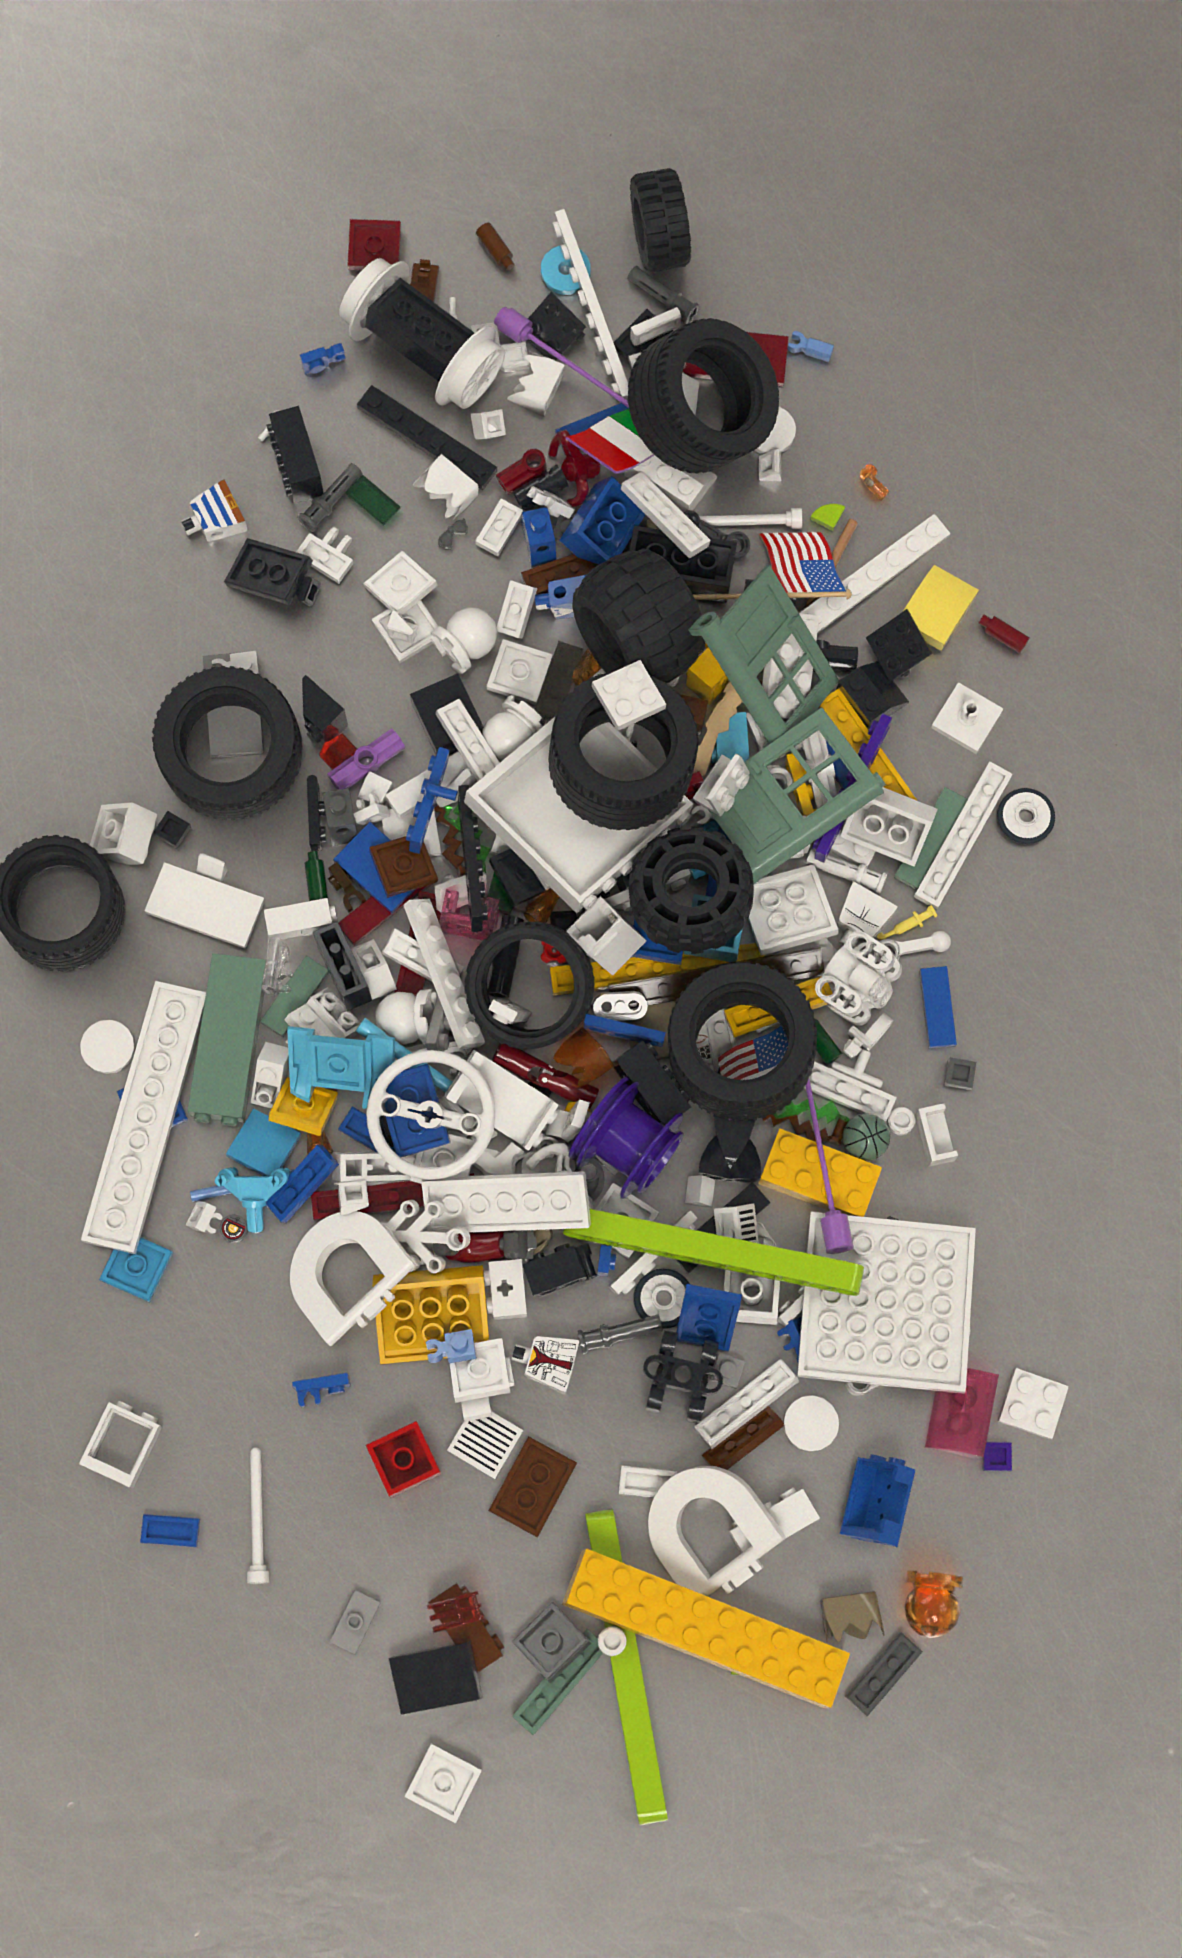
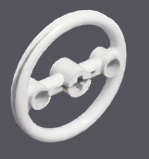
[367,1050,496,1180]

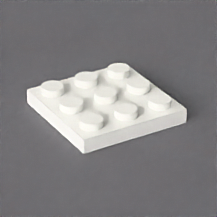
[748,864,838,956]

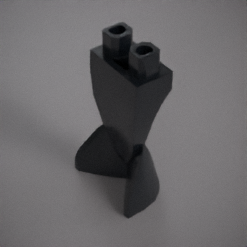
[699,1068,761,1183]

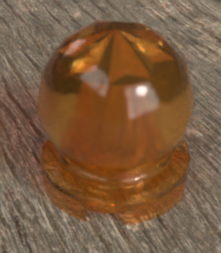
[904,1571,963,1638]

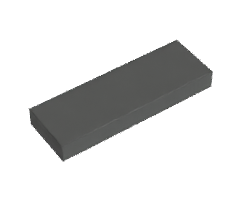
[845,1632,923,1716]

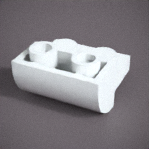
[285,987,360,1039]

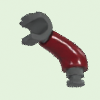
[433,1230,537,1263]

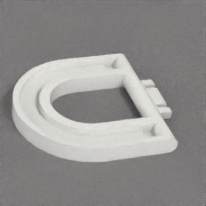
[290,1211,416,1346]
[648,1466,786,1596]

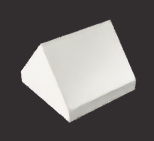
[759,448,782,481]
[685,1175,715,1207]

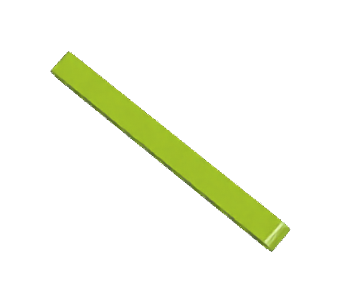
[563,1209,864,1296]
[585,1509,668,1825]

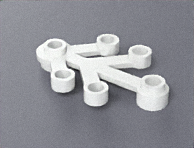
[381,1200,470,1273]

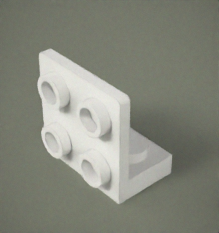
[693,754,750,817]

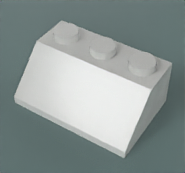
[624,455,717,513]
[840,787,938,866]

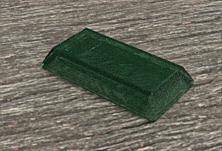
[345,475,401,526]

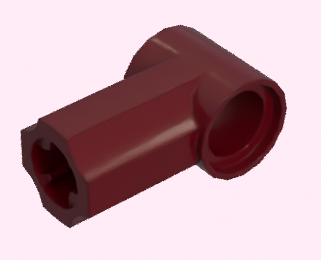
[496,449,547,495]

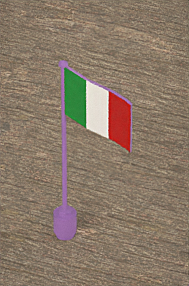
[494,307,654,474]

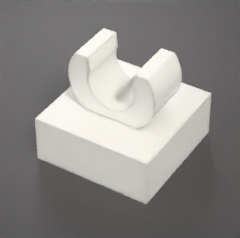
[353,794,390,826]
[186,1201,223,1233]

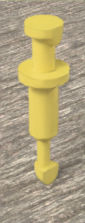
[877,905,937,941]

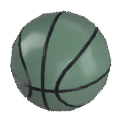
[842,1113,891,1161]

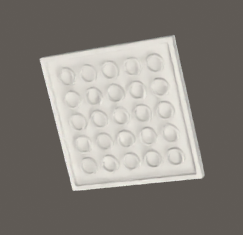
[797,1212,976,1394]

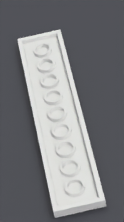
[81,981,206,1254]

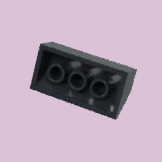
[630,525,737,603]

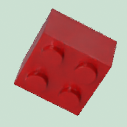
[366,1421,441,1498]

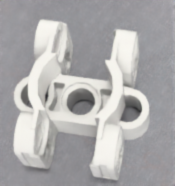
[815,931,902,1026]

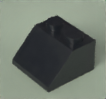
[836,661,909,730]
[302,675,348,748]

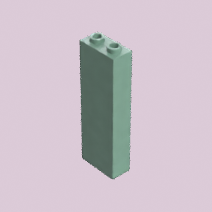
[187,953,268,1126]

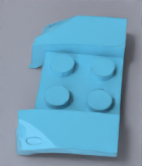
[287,1026,395,1109]

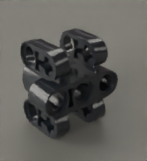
[643,1329,723,1424]

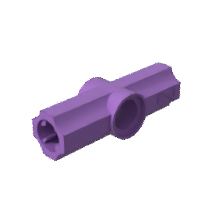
[327,729,405,790]

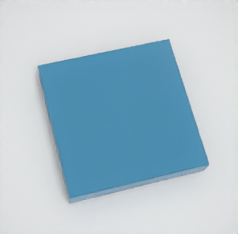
[226,1108,301,1176]
[99,1237,174,1302]

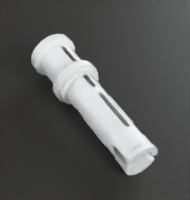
[806,848,888,895]

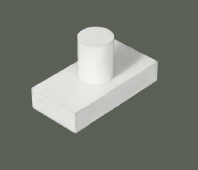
[435,872,488,913]

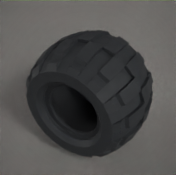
[572,548,705,684]

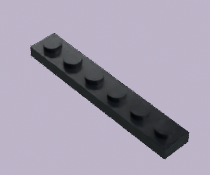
[357,385,498,490]
[458,785,488,932]

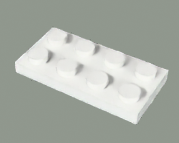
[762,613,819,719]

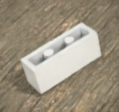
[729,1488,820,1554]

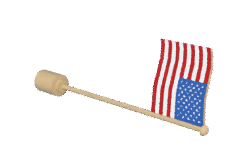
[692,532,852,600]

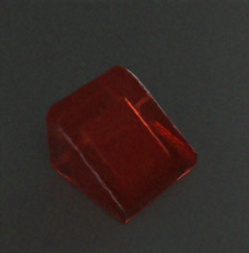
[319,733,357,770]

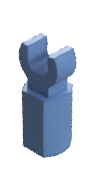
[787,331,834,362]

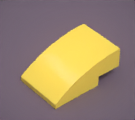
[903,565,979,651]

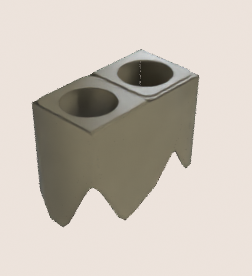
[820,1591,885,1642]

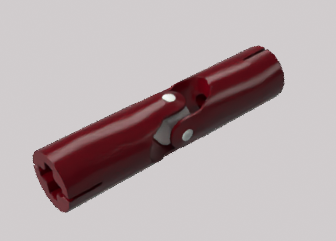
[492,1043,599,1109]

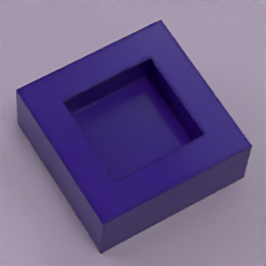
[982,1442,1012,1471]

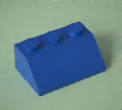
[560,476,646,565]

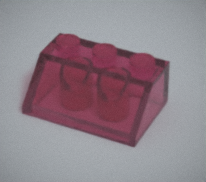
[925,1368,999,1460]

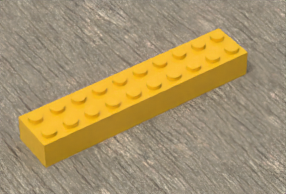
[562,1548,850,1708]

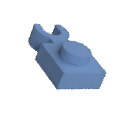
[426,1329,477,1364]

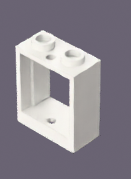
[79,1400,163,1489]

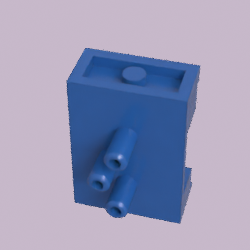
[840,1454,915,1547]

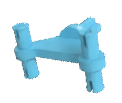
[215,1167,291,1233]

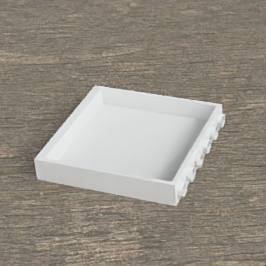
[464,717,693,913]

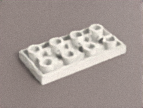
[145,862,265,949]

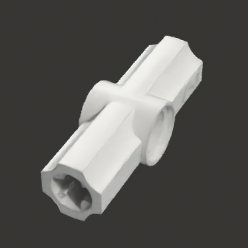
[802,730,838,809]

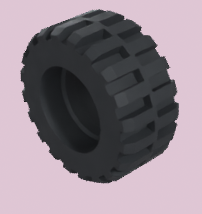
[630,168,691,272]

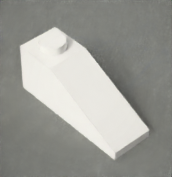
[332,1152,417,1182]

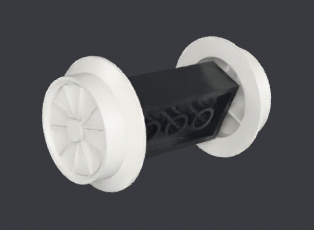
[339,258,505,409]

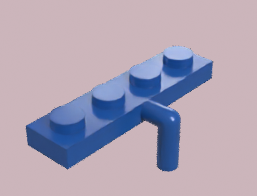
[406,747,458,854]

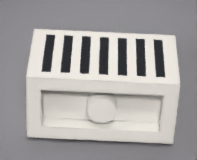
[714,1203,759,1243]

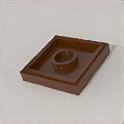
[369,836,438,898]

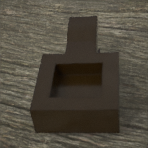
[328,862,366,913]

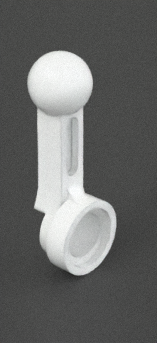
[873,931,951,964]

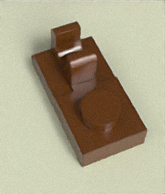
[410,259,439,303]

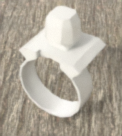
[843,1013,894,1058]

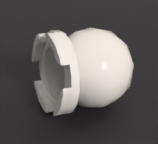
[430,608,498,674]
[482,695,543,762]
[375,989,438,1045]

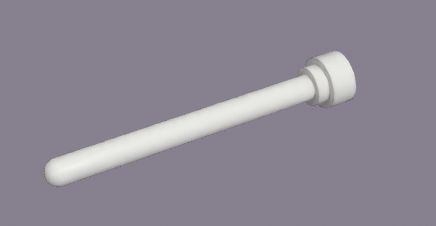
[699,508,802,529]
[247,1447,270,1584]

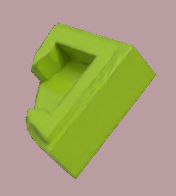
[810,504,845,531]

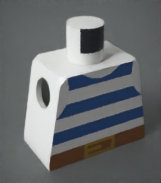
[181,480,248,542]

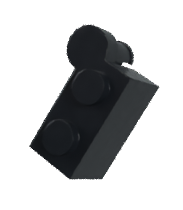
[523,1243,597,1297]

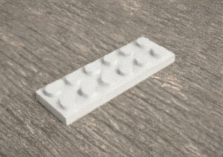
[421,1171,591,1232]

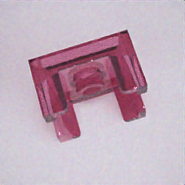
[440,889,500,941]

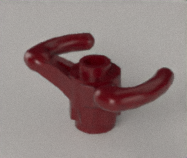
[548,430,600,508]

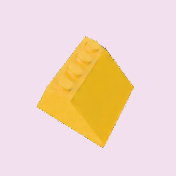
[372,1265,489,1364]

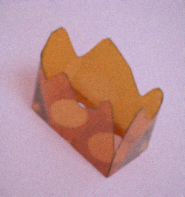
[553,1027,614,1088]

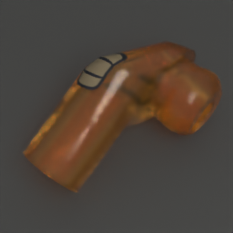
[860,464,889,501]

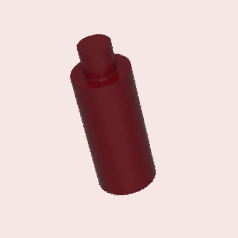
[979,615,1030,654]

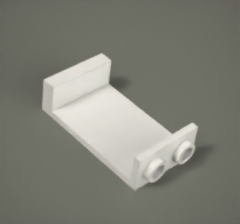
[444,1050,559,1151]

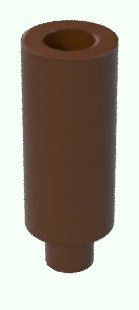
[476,222,515,271]

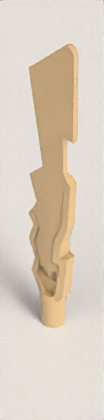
[693,681,743,778]

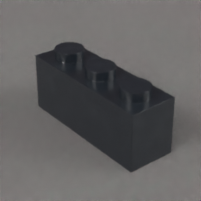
[313,921,372,1011]

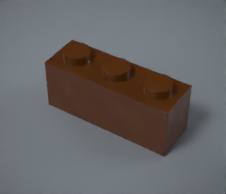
[428,1583,505,1673]

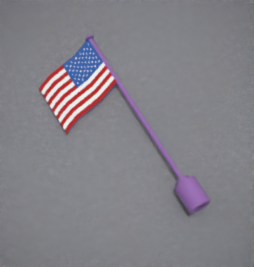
[718,1026,854,1254]

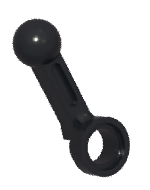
[684,510,750,558]

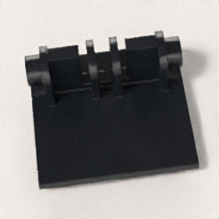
[528,292,586,361]
[866,609,933,682]

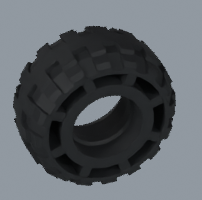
[628,826,754,954]

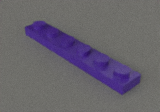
[813,713,892,863]

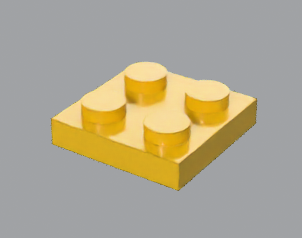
[268,1077,338,1136]

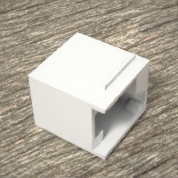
[567,896,646,975]

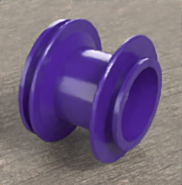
[568,1077,684,1199]

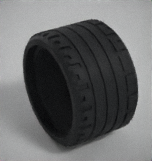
[0,835,125,972]
[464,922,595,1049]

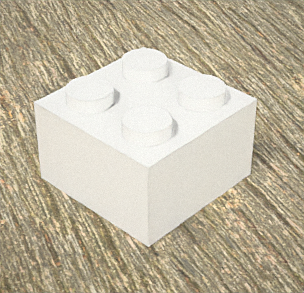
[724,1270,781,1325]

